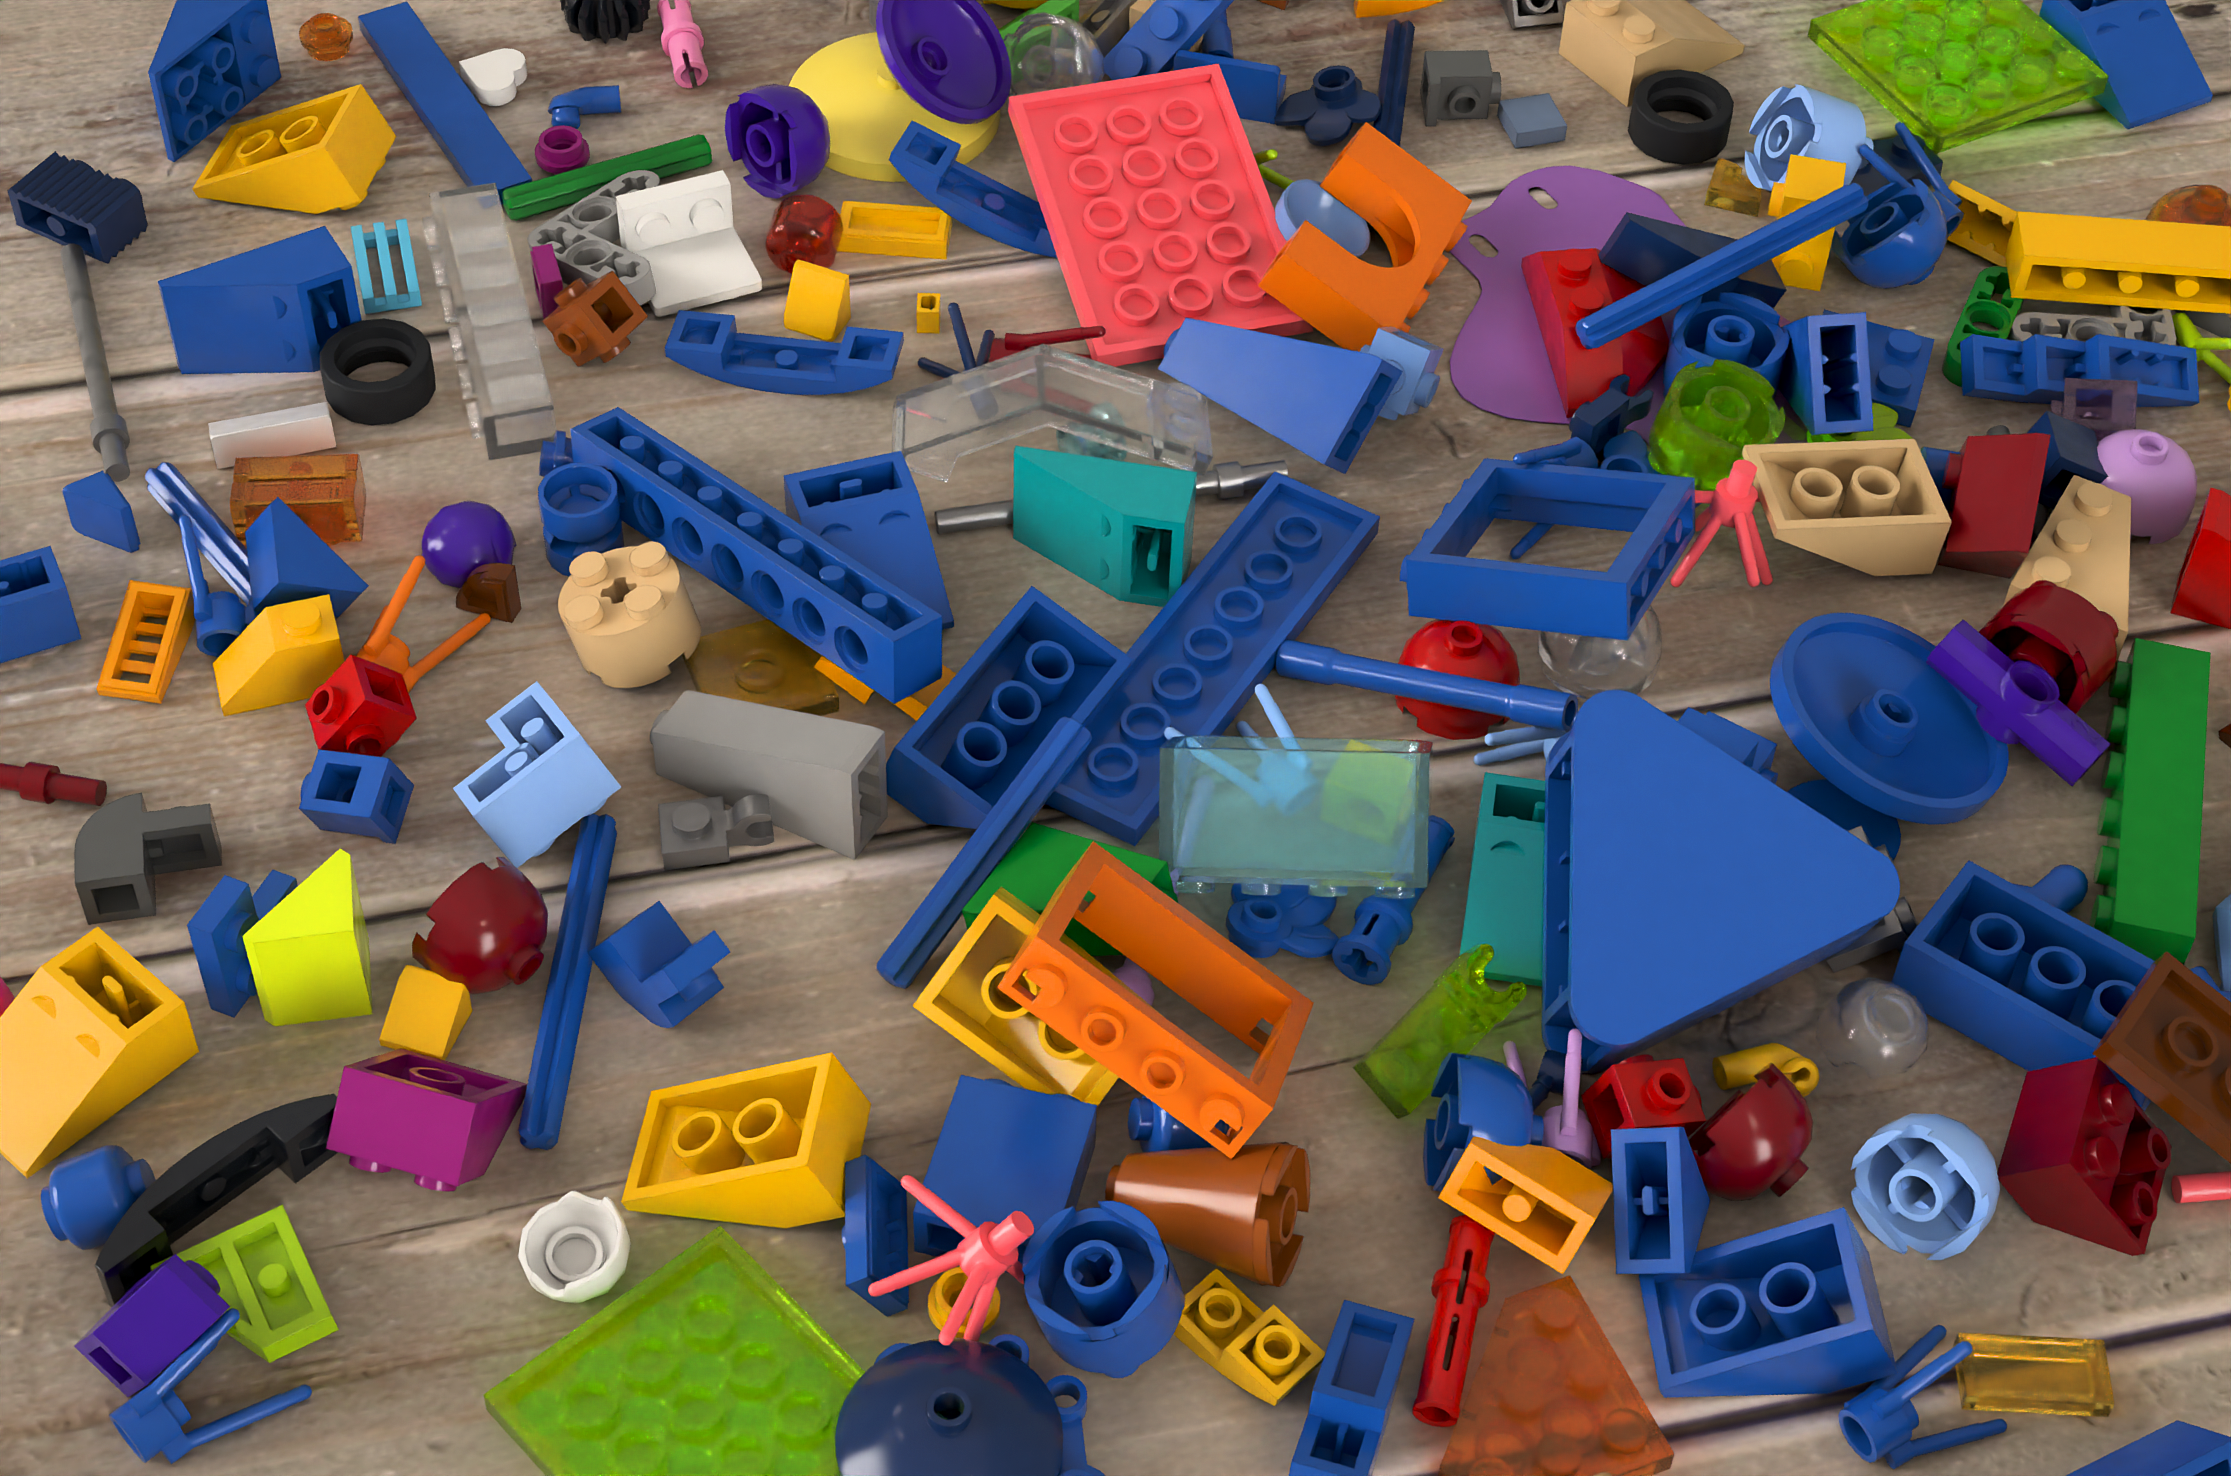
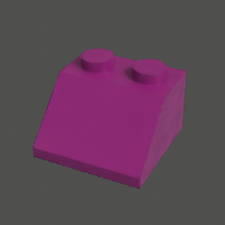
[326,1048,527,1192]

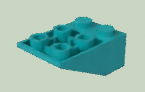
[1013,446,1197,607]
[1457,772,1545,987]

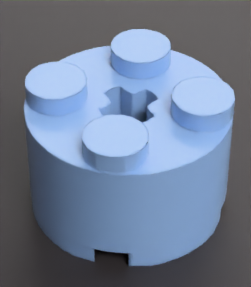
[1744,84,1874,192]

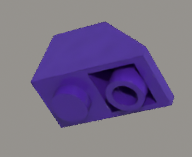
[74,1254,230,1397]

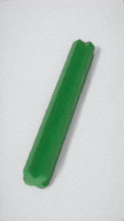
[502,134,712,221]

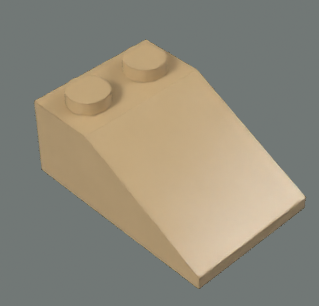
[1559,0,1745,107]
[1742,439,1952,576]

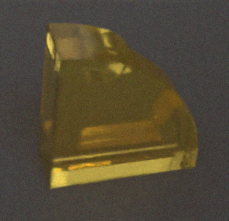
[1704,158,1762,217]

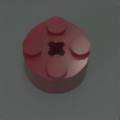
[1979,580,2119,714]

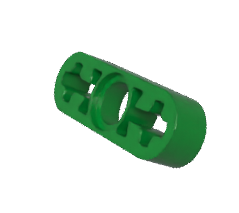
[1942,266,2024,387]

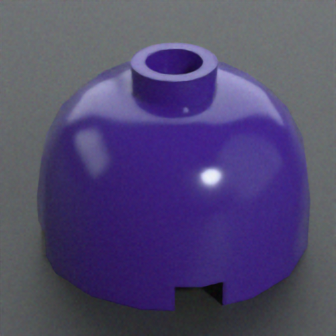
[725,84,830,199]

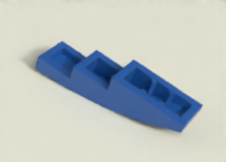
[1960,334,2200,407]

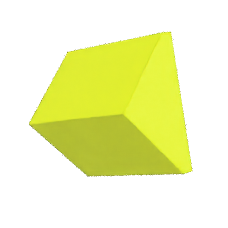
[242,849,373,1026]

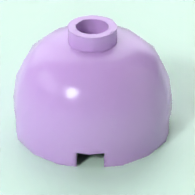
[2097,429,2197,544]

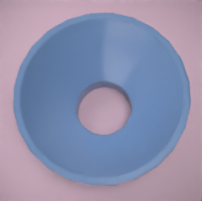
[1275,179,1370,258]

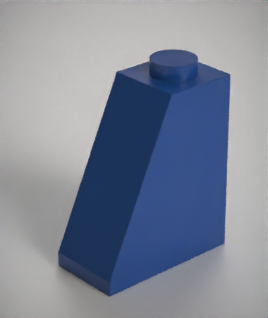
[1778,312,1874,435]

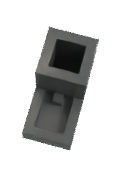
[74,793,222,925]

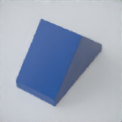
[245,497,369,620]
[1611,1127,1710,1274]

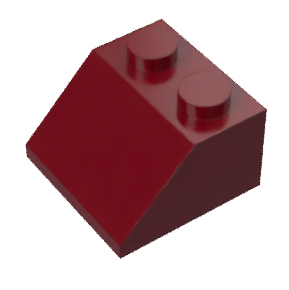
[1938,433,2051,579]

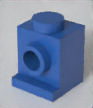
[299,749,414,844]

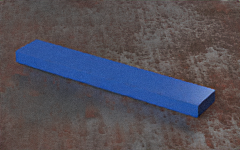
[358,1,532,210]

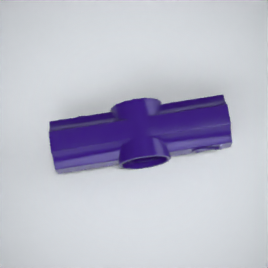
[1926,619,2111,787]

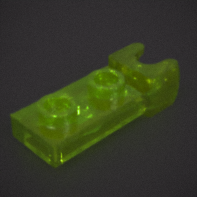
[1353,944,1527,1119]

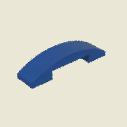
[889,120,1057,258]
[665,310,904,395]

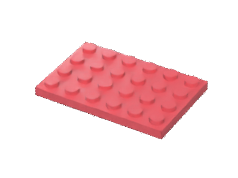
[1008,64,1314,370]

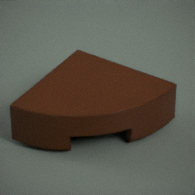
[456,563,521,623]

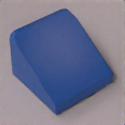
[62,471,141,553]

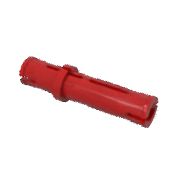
[1412,1215,1495,1427]

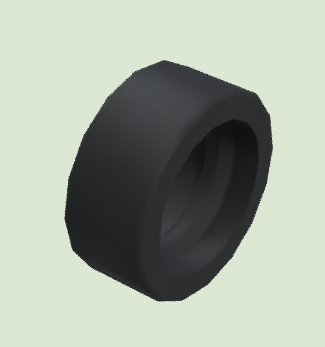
[1628,69,1734,165]
[320,318,436,425]

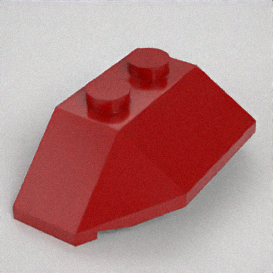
[1521,248,1669,418]

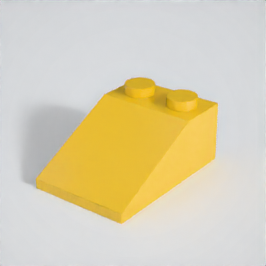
[192,84,397,214]
[913,886,1163,1107]
[621,1052,871,1228]

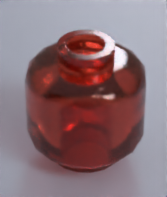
[765,195,844,274]

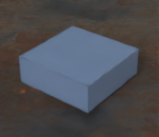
[1497,93,1567,148]

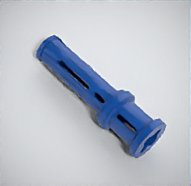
[1332,815,1455,985]

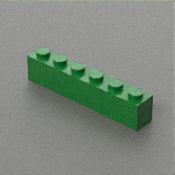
[2090,638,2211,965]

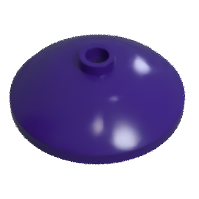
[876,0,1011,124]

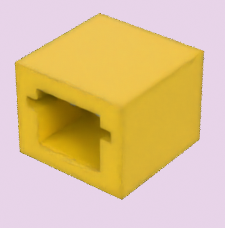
[916,293,941,334]

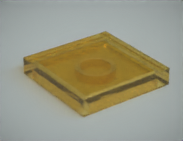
[682,619,839,716]

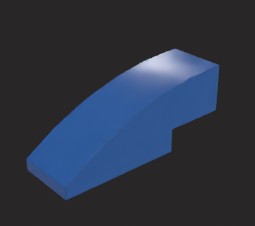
[1289,1300,1415,1476]

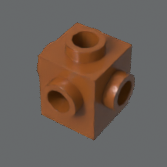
[542,270,648,367]

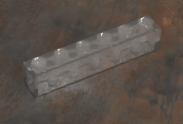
[422,183,557,461]

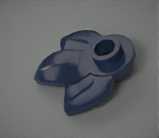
[1274,65,1381,147]

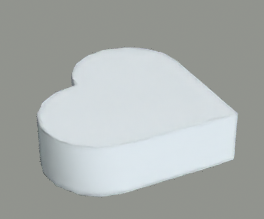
[459,48,527,106]

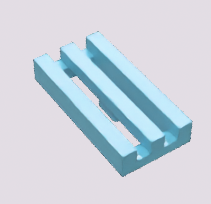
[350,219,422,314]

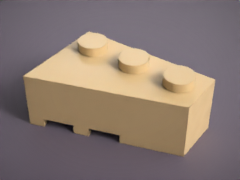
[2003,475,2131,683]

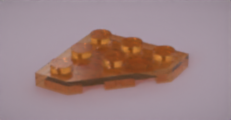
[1438,1275,1674,1476]

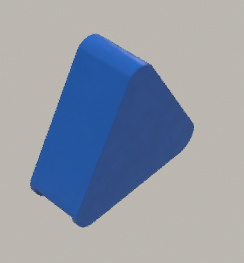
[1541,690,1900,1074]

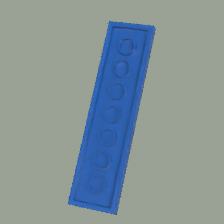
[1045,472,1380,846]

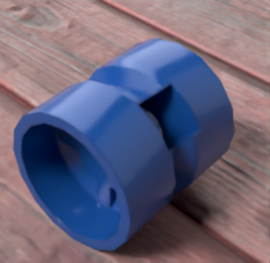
[538,463,624,577]

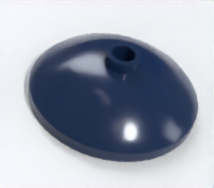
[835,1338,1063,1476]

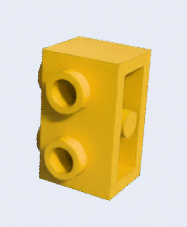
[1764,154,1846,291]

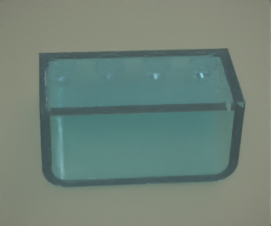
[1159,735,1433,899]

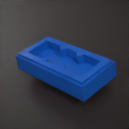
[842,1154,909,1317]

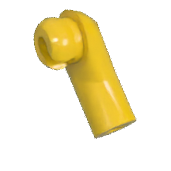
[1712,1043,1820,1097]

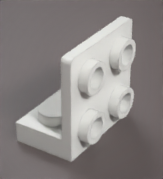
[616,170,762,317]

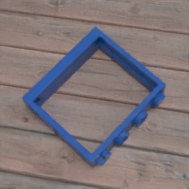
[1400,458,1695,641]

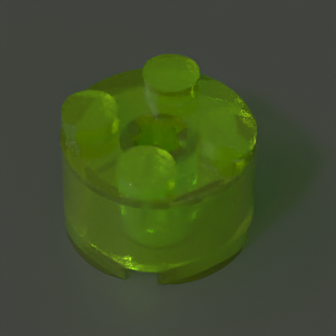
[1648,359,1785,491]

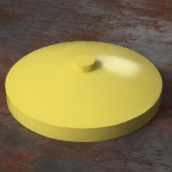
[789,32,1001,182]

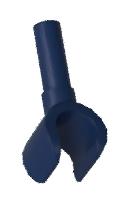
[1529,1050,1583,1112]

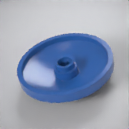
[1770,613,2009,825]

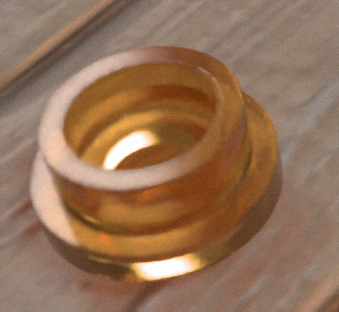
[299,13,353,61]

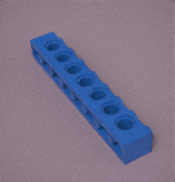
[570,407,942,704]

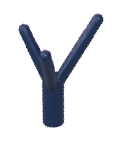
[918,302,1001,424]

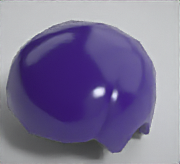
[422,500,517,588]

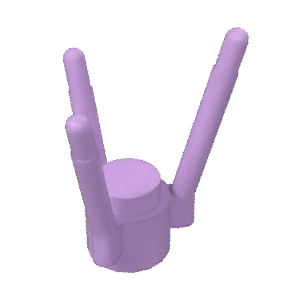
[1503,1028,1601,1169]

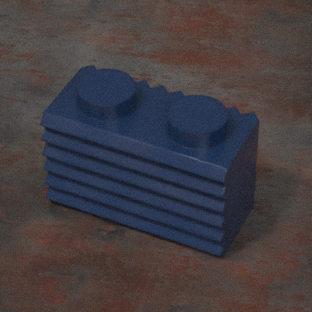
[7,151,148,264]

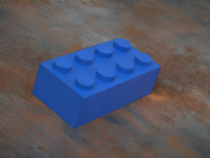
[1889,860,2155,1111]

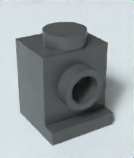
[1420,50,1501,126]

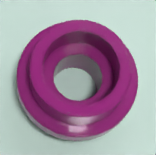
[535,125,590,174]

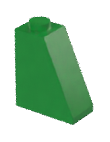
[962,822,1178,956]

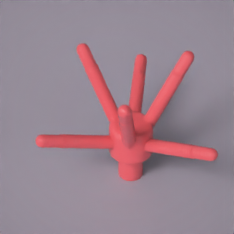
[1670,459,1773,587]
[868,1175,1034,1345]

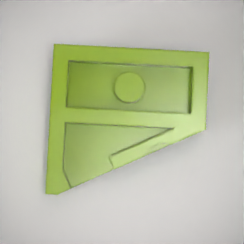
[150,1204,339,1363]

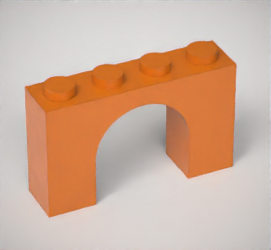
[1258,122,1472,352]

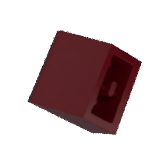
[1997,1057,2172,1256]

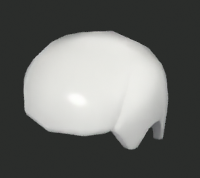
[518,1191,631,1303]

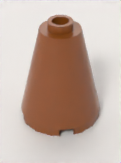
[1105,1142,1310,1287]

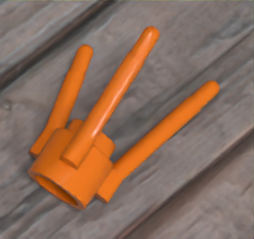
[356,555,491,693]

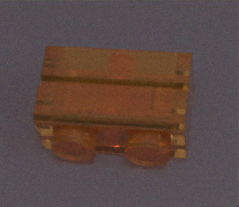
[230,454,366,546]

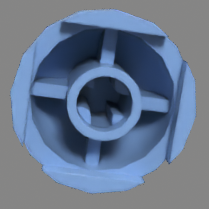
[1851,1113,2000,1260]

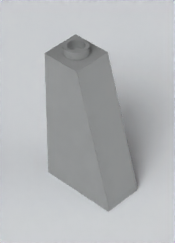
[650,690,888,860]

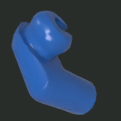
[548,85,621,129]
[2012,864,2088,913]

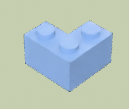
[453,681,621,868]

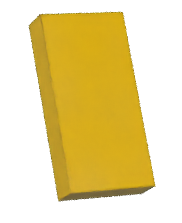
[836,201,953,260]

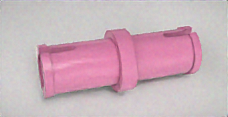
[657,0,708,88]

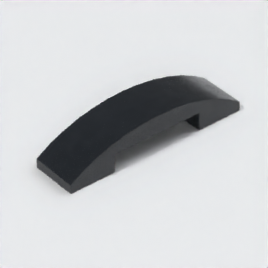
[95,1093,339,1307]

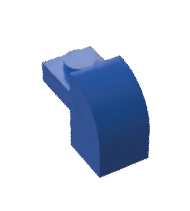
[588,901,730,1028]

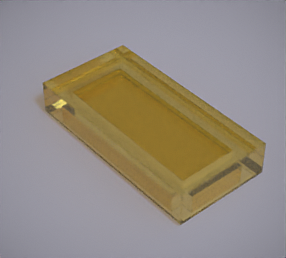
[1953,1332,2115,1417]

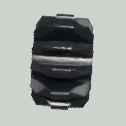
[560,0,650,44]

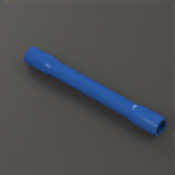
[1276,639,1578,732]

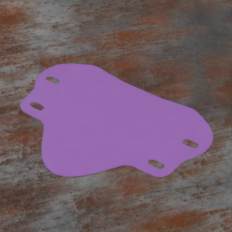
[1449,165,1808,475]

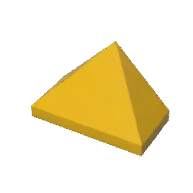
[1947,180,2017,267]

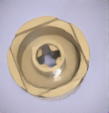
[558,542,701,688]

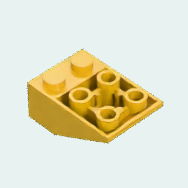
[0,926,199,1179]

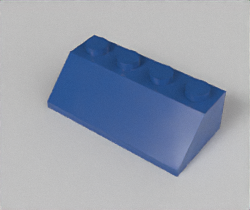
[886,586,1133,829]

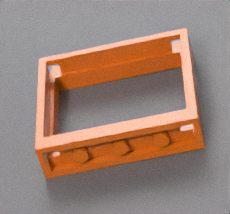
[997,841,1314,1159]

